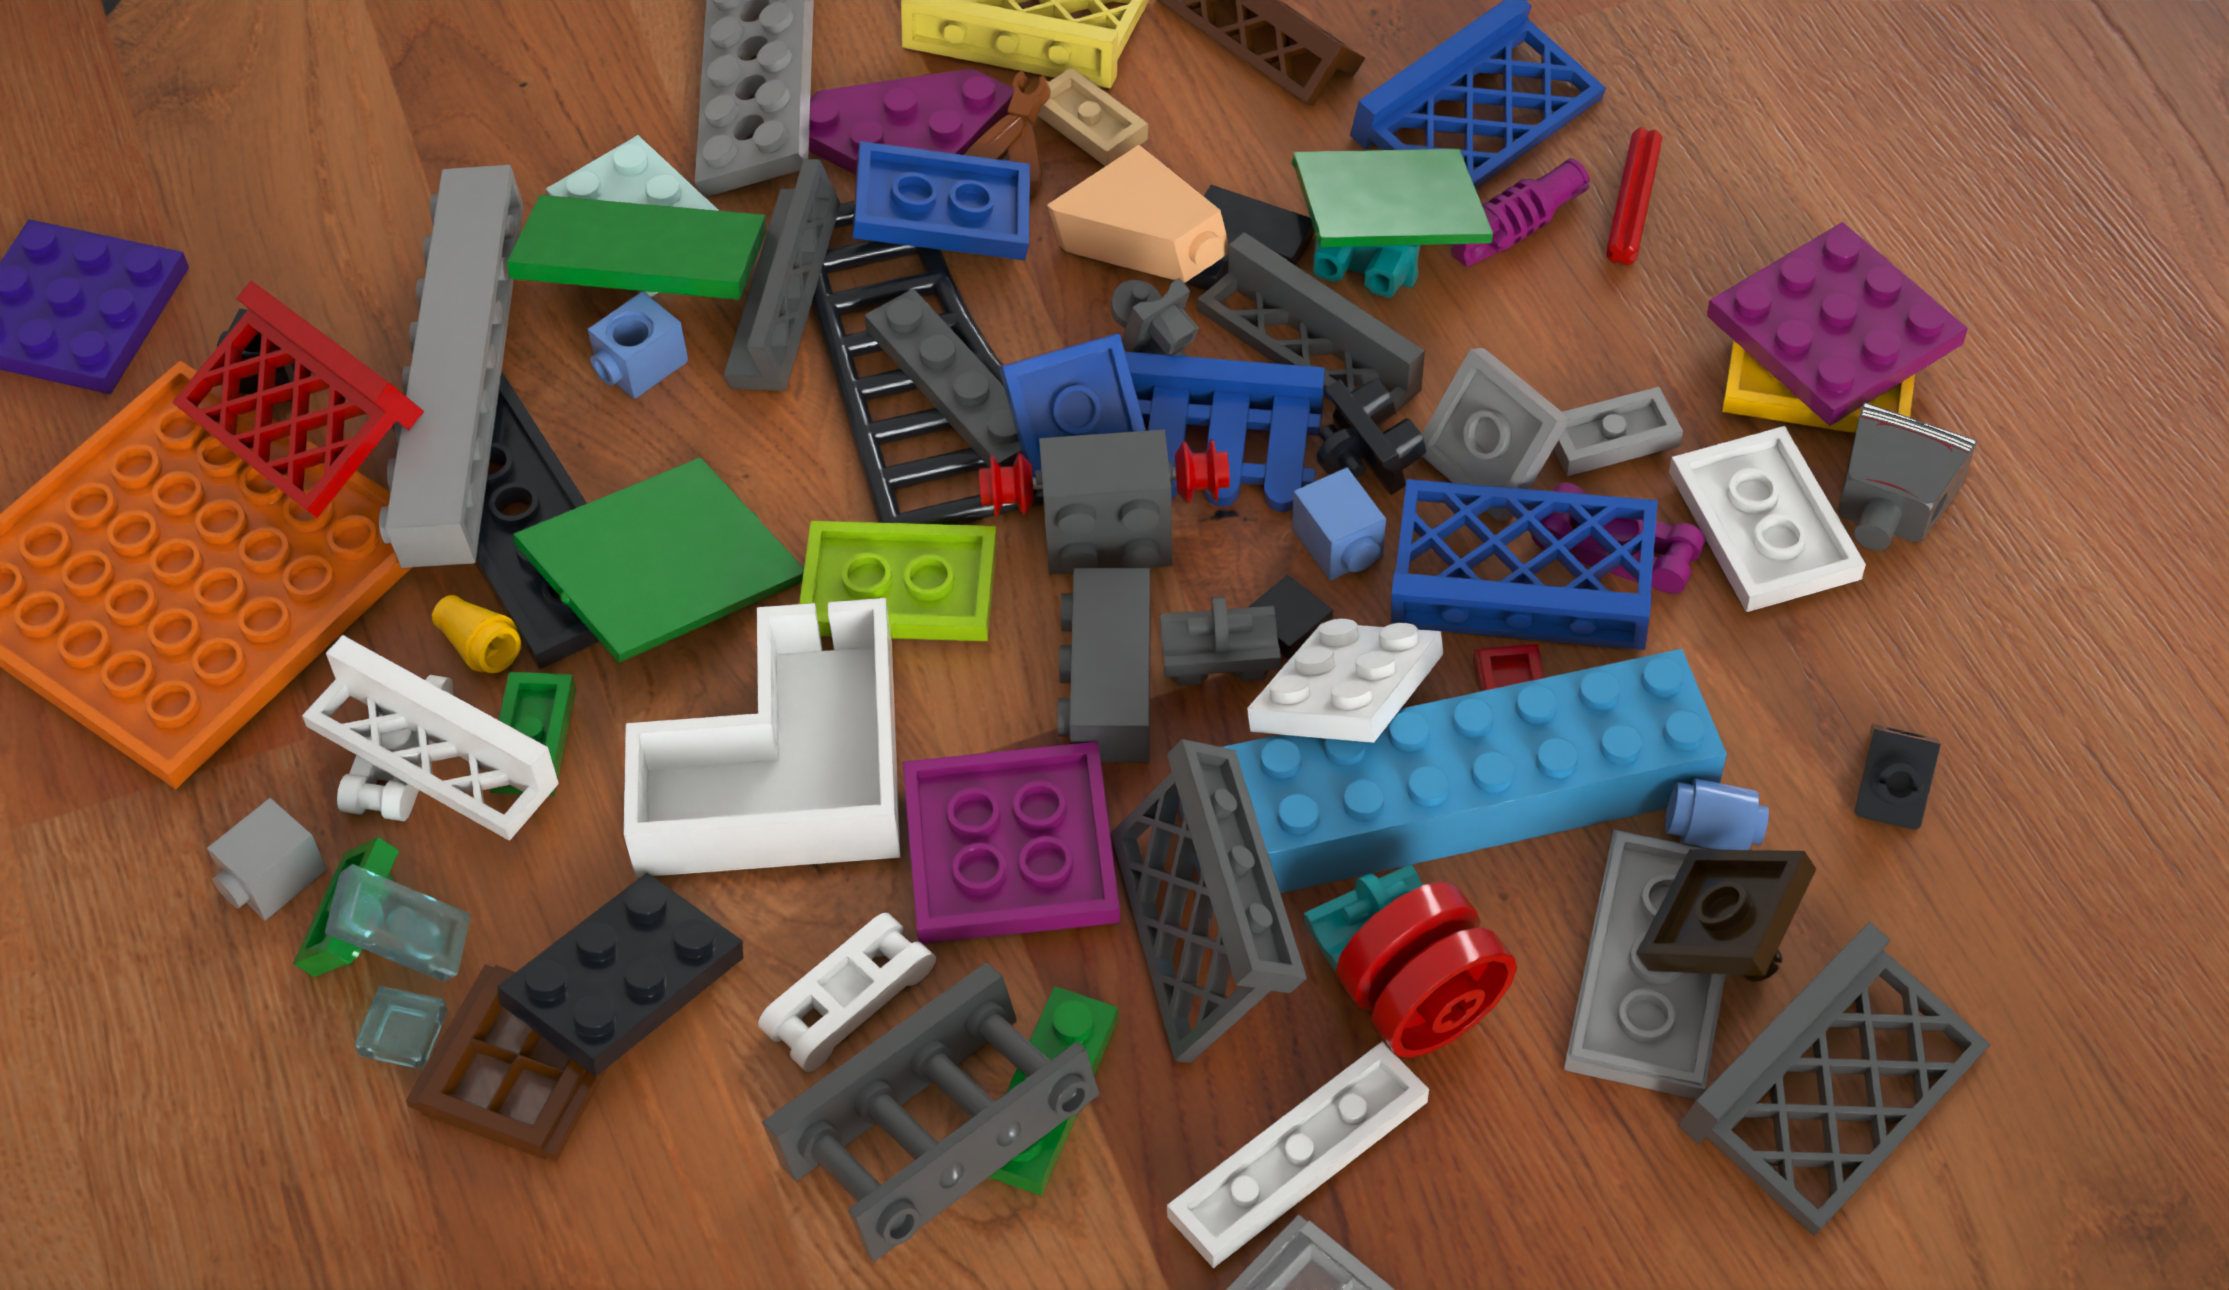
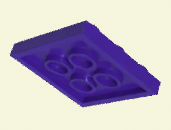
[0,219,189,394]

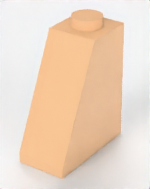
[1047,145,1229,283]

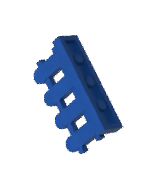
[1125,352,1325,512]

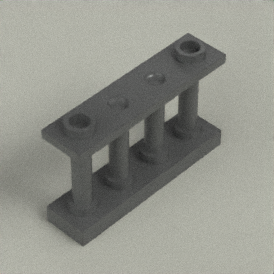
[762,962,1100,1262]

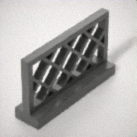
[1110,739,1307,1063]
[1678,921,1991,1236]

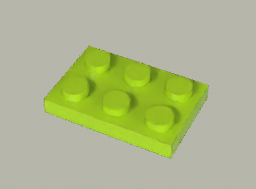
[799,521,997,641]

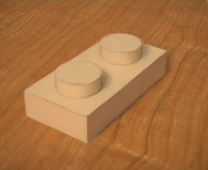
[1038,67,1148,166]

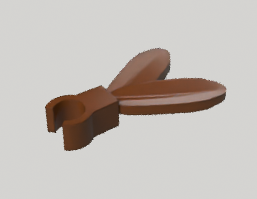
[964,70,1051,199]

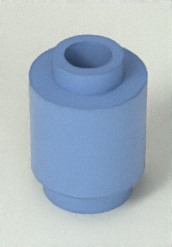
[1665,778,1769,850]

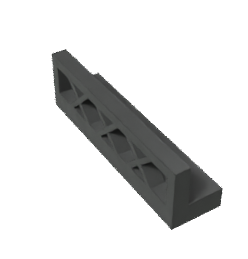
[724,159,841,390]
[1197,232,1425,428]

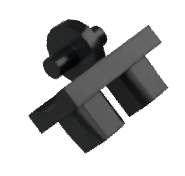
[1317,378,1427,495]

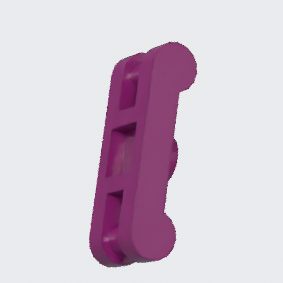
[1531,482,1706,594]

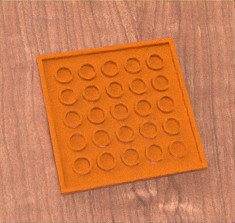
[0,360,412,790]

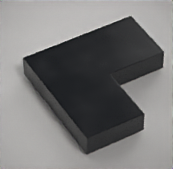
[1186,185,1315,290]

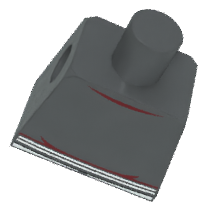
[1838,402,1978,551]

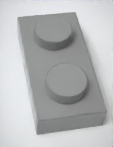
[1553,387,1683,476]

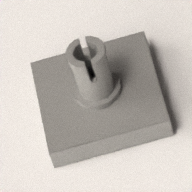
[1422,348,1571,521]

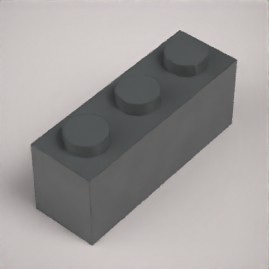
[1058,568,1151,762]

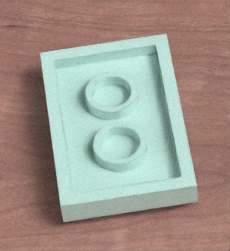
[545,135,719,297]

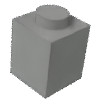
[207,798,327,921]

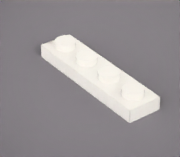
[1167,1042,1429,1268]

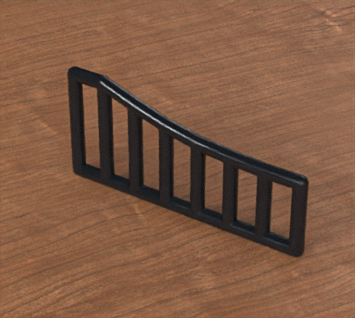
[812,201,1044,525]

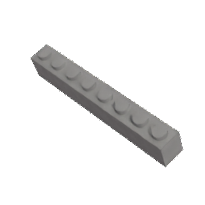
[379,164,524,568]

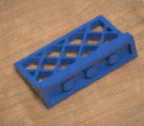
[1350,0,1606,189]
[1391,479,1658,650]

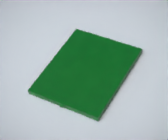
[513,457,804,663]

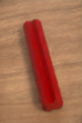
[1606,127,1662,266]

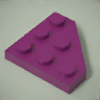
[809,68,1014,175]

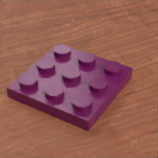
[1707,222,1968,426]
[903,741,1120,944]

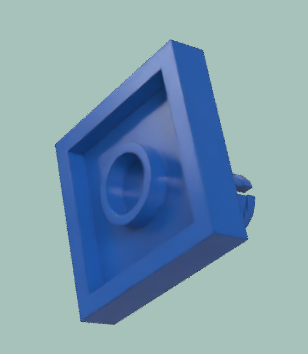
[998,333,1146,477]

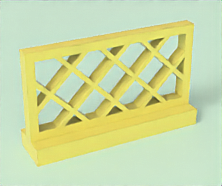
[901,0,1148,89]

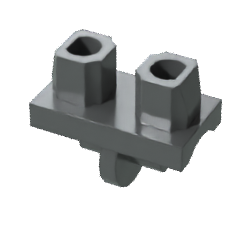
[1110,278,1199,357]
[1160,596,1281,686]

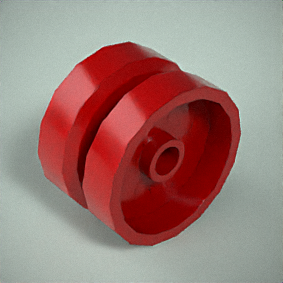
[1335,882,1517,1058]

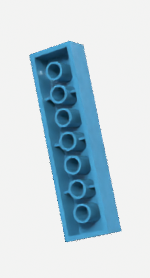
[1178,649,1727,893]

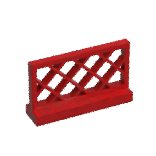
[172,280,424,518]

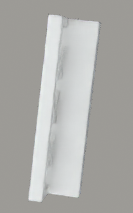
[302,635,559,841]

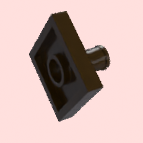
[1636,849,1816,982]

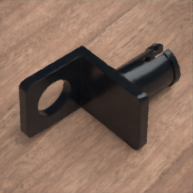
[1855,723,1941,830]

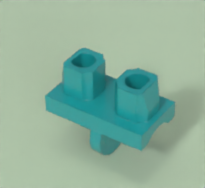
[1313,239,1421,298]
[1304,864,1423,972]

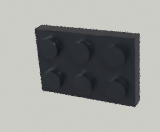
[497,873,743,1077]

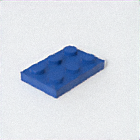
[852,141,1030,260]

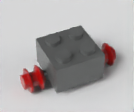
[979,429,1230,574]

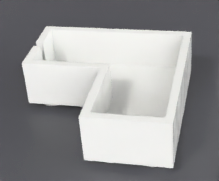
[624,598,901,878]

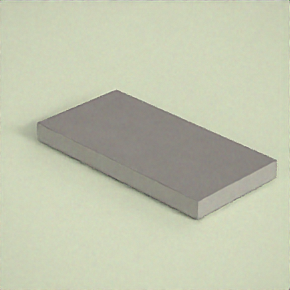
[1564,830,1726,1100]

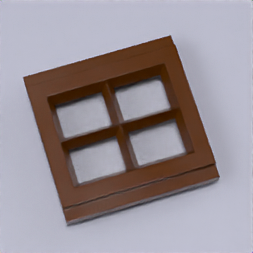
[406,964,608,1161]

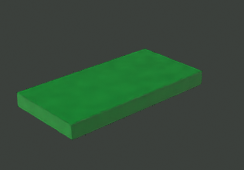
[507,195,767,300]

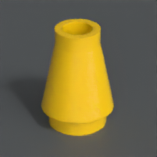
[432,595,521,673]

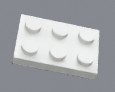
[1669,426,1866,612]
[1247,619,1443,743]

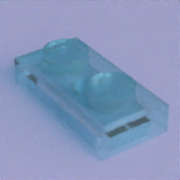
[325,864,471,982]

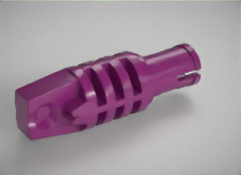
[1451,158,1590,267]

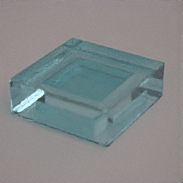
[354,986,448,1070]

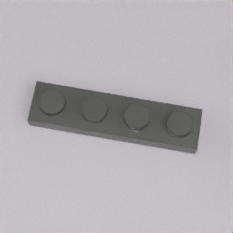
[864,289,1022,468]

